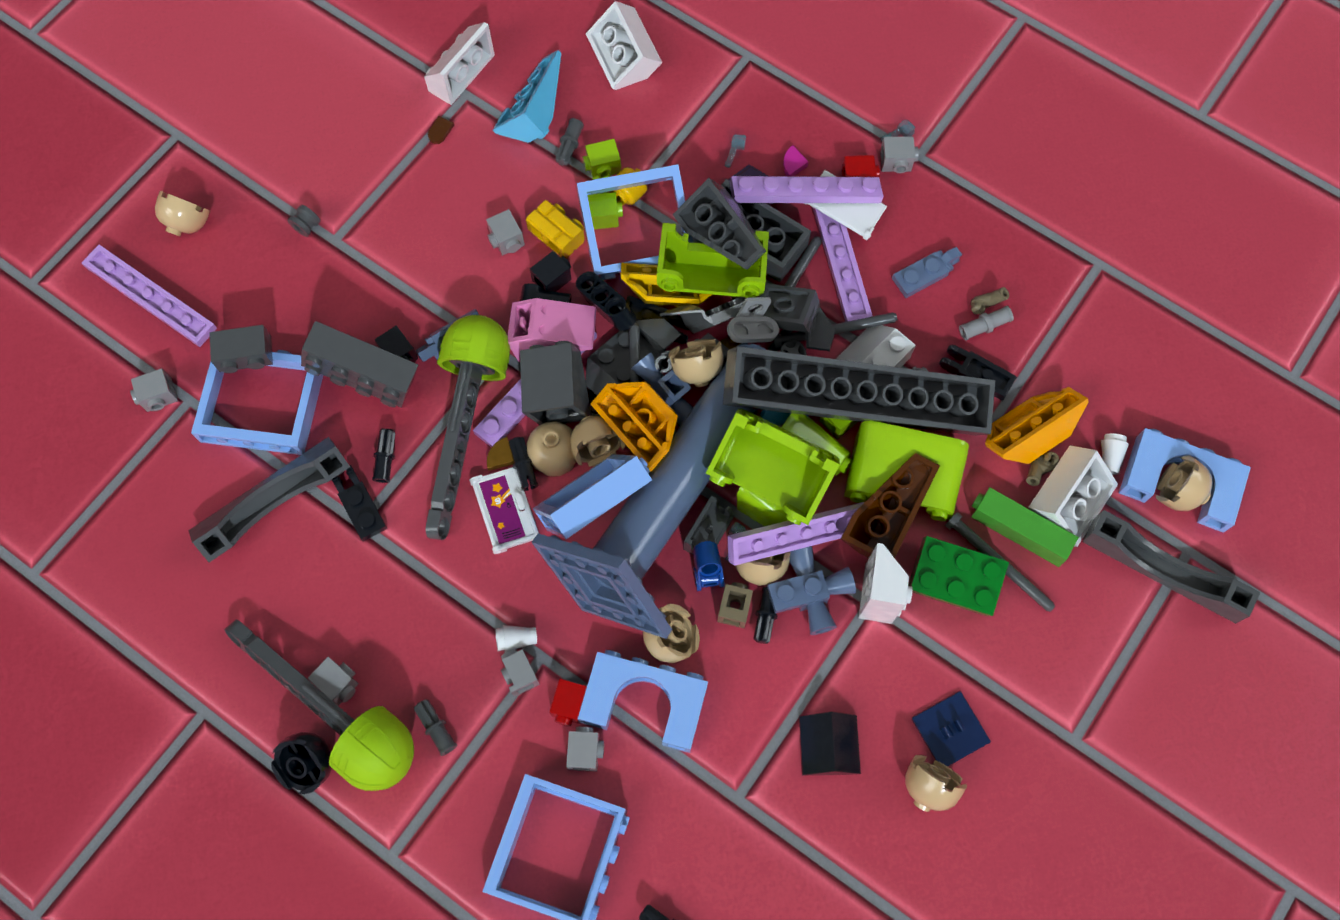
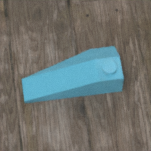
[493,50,562,143]

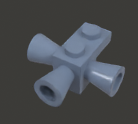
[631,352,693,427]
[767,546,856,635]

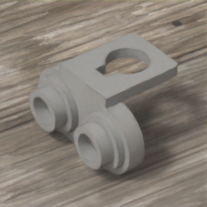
[727,297,779,343]

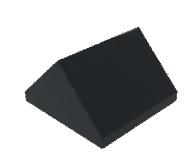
[799,712,861,776]

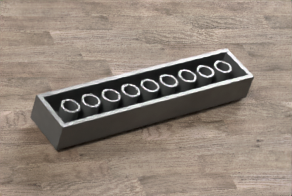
[723,346,995,436]

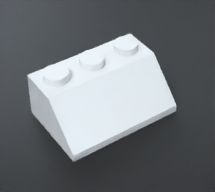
[586,1,662,90]
[424,22,495,105]
[836,325,916,368]
[1028,445,1118,547]
[858,543,912,624]

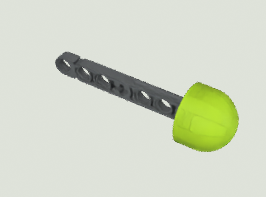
[426,315,510,540]
[224,619,414,791]

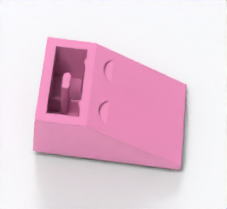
[508,298,597,362]

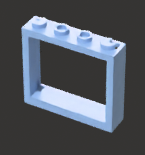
[577,164,693,280]
[191,350,323,455]
[533,454,652,539]
[482,774,630,920]

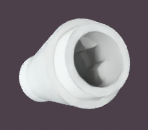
[1101,433,1129,475]
[495,625,537,653]

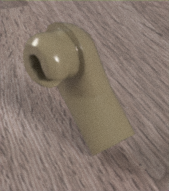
[970,287,1009,314]
[1026,452,1059,486]

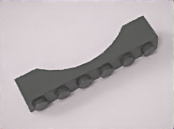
[188,437,350,562]
[1082,510,1260,624]

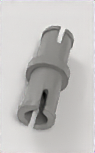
[959,306,1014,341]

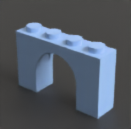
[1119,428,1251,533]
[578,650,708,753]

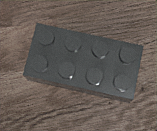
[722,179,811,282]
[301,321,418,408]

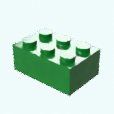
[908,536,1009,616]

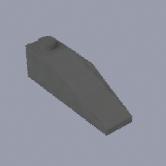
[673,178,766,270]

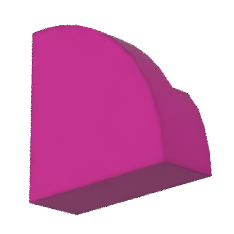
[784,145,808,177]

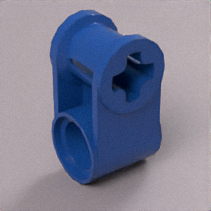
[693,541,725,591]

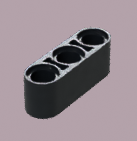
[576,272,636,331]

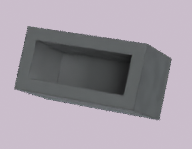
[209,325,273,373]

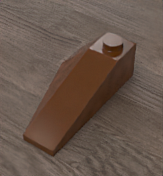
[841,453,940,558]

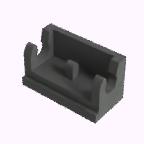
[683,495,734,555]

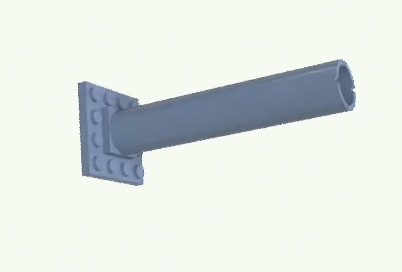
[532,343,766,639]

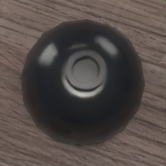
[271,732,332,795]

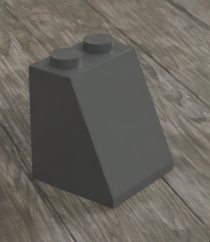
[520,341,592,425]

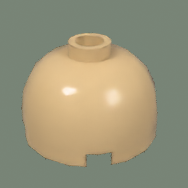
[155,191,210,237]
[668,339,724,387]
[570,416,625,466]
[527,421,576,477]
[1156,455,1212,511]
[735,552,790,586]
[643,604,700,663]
[905,755,967,812]

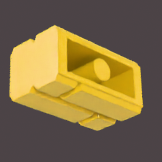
[526,200,585,259]

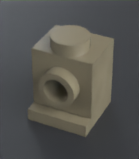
[717,582,753,629]

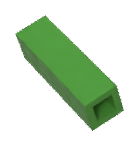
[971,487,1079,567]

